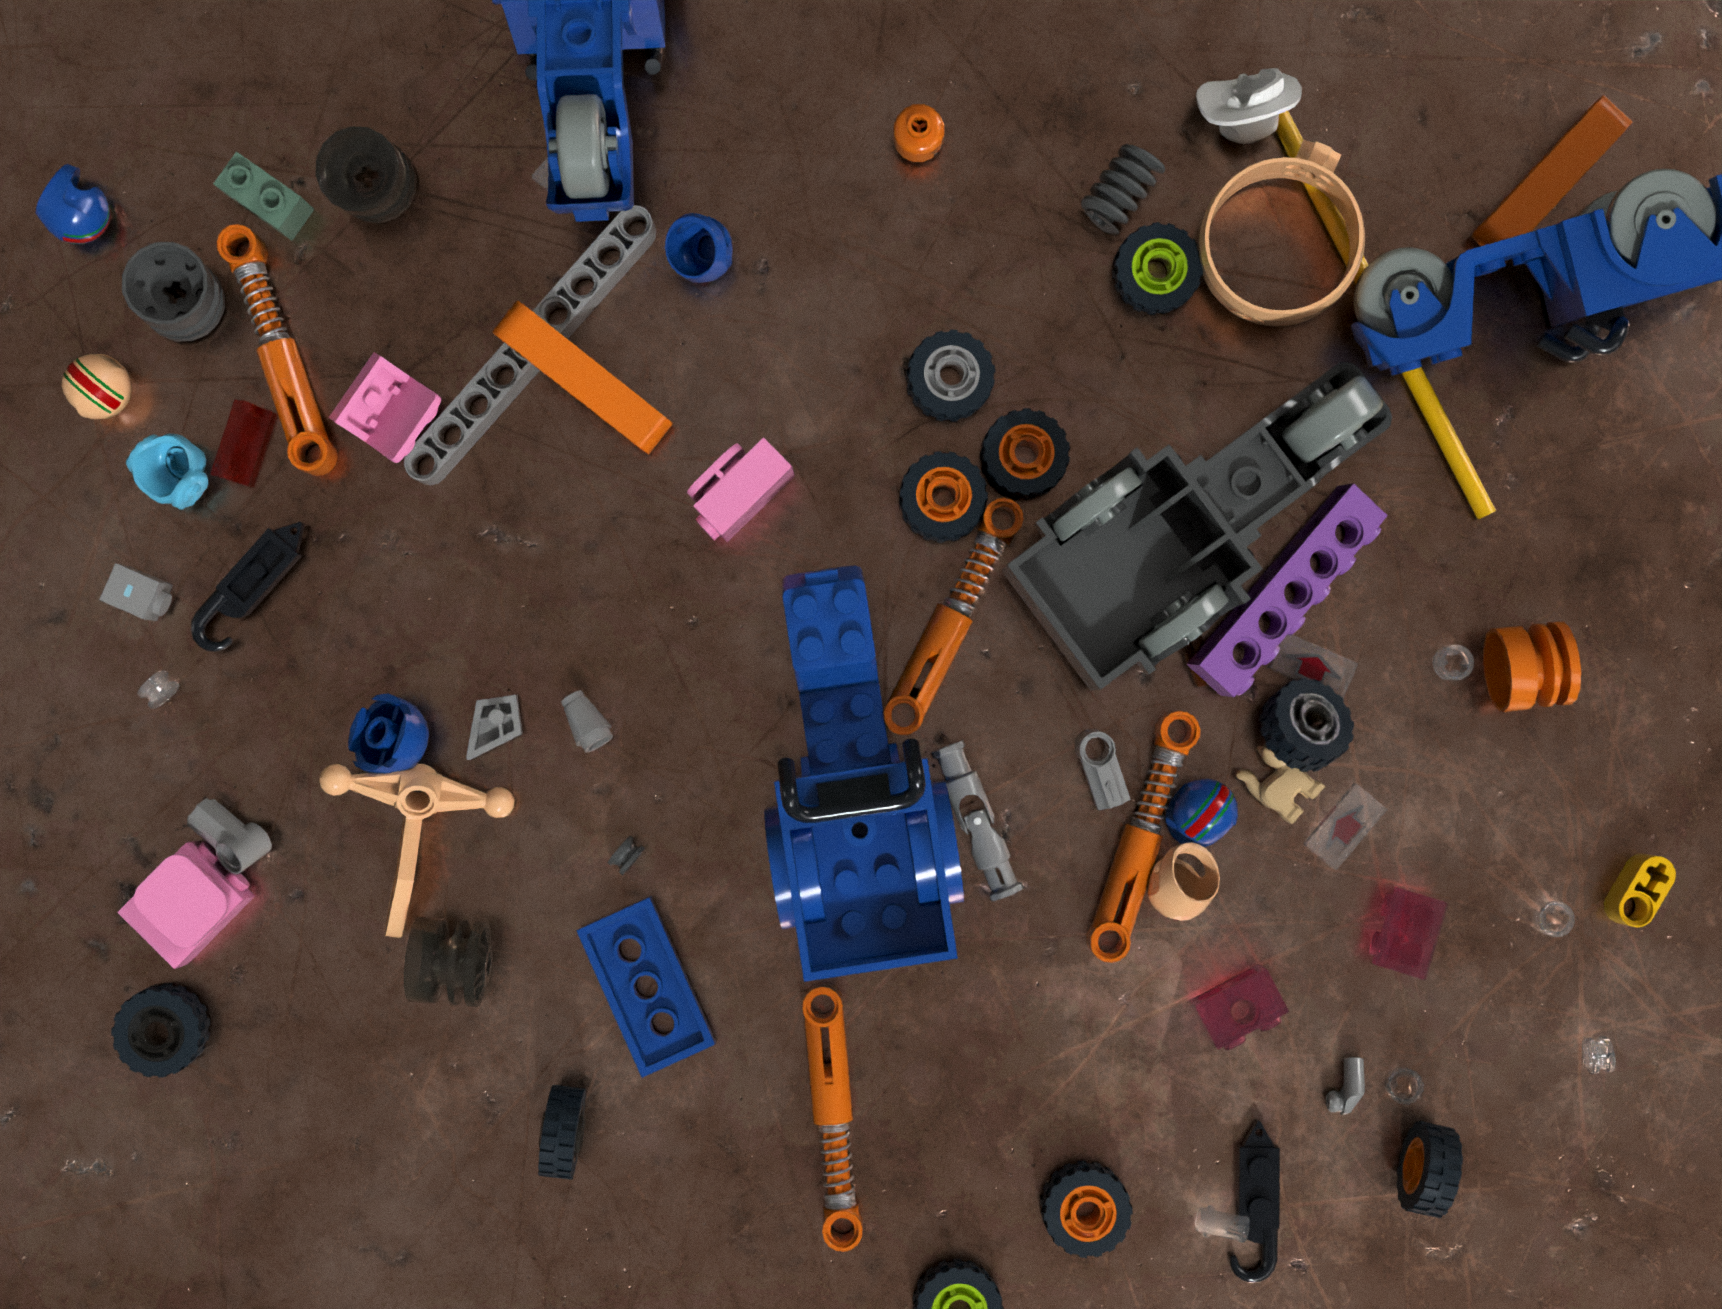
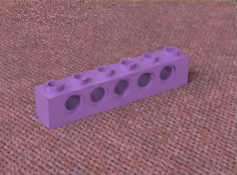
[1187,483,1388,697]

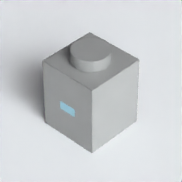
[99,563,173,621]

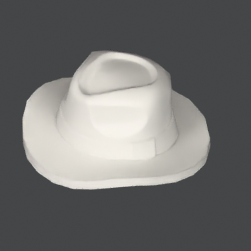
[1196,68,1302,144]

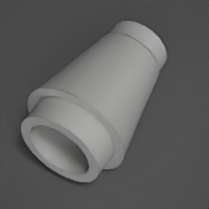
[561,690,613,752]

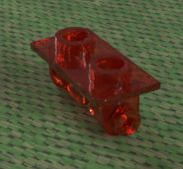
[210,399,273,487]

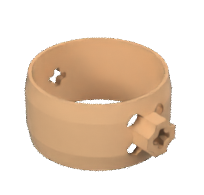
[1198,140,1365,326]

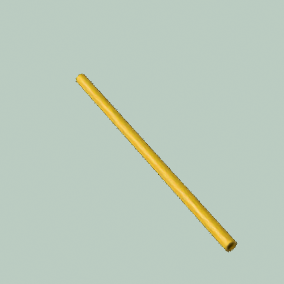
[1276,111,1496,519]

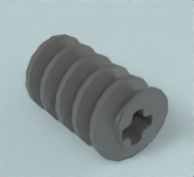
[1081,144,1166,236]

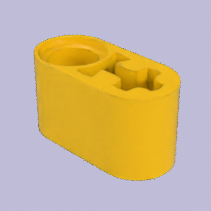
[1604,854,1676,928]

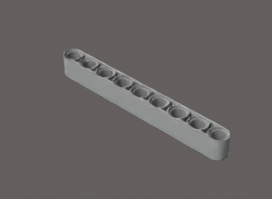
[404,205,656,485]

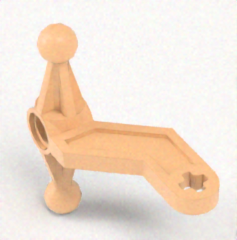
[319,764,515,938]

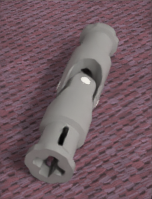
[930,739,1024,901]

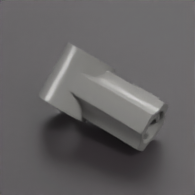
[1074,729,1131,811]
[186,798,272,874]

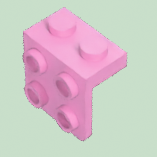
[329,352,442,463]

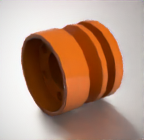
[1483,621,1581,712]

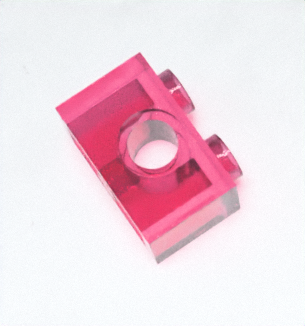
[1189,964,1289,1050]

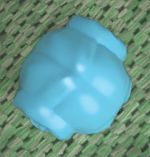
[126,433,209,510]

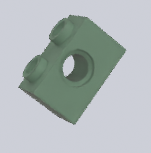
[213,151,315,241]

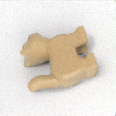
[1236,744,1325,824]

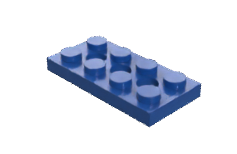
[576,896,716,1078]

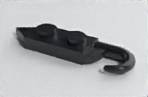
[190,522,304,652]
[1230,1119,1280,1283]

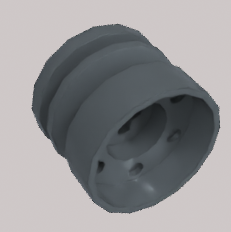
[122,242,225,342]

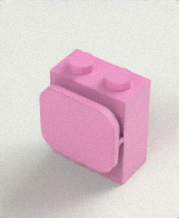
[687,437,795,542]
[117,840,255,969]

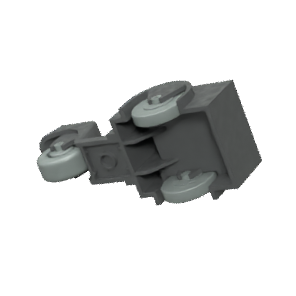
[1002,362,1392,690]

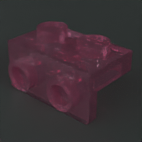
[1369,887,1449,980]

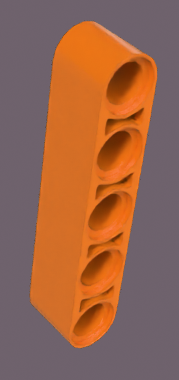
[1470,95,1633,246]
[492,300,673,455]

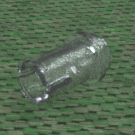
[1195,1205,1250,1243]

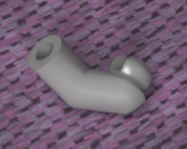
[1326,1058,1365,1115]

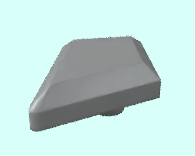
[466,695,523,760]

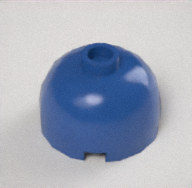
[348,693,429,773]

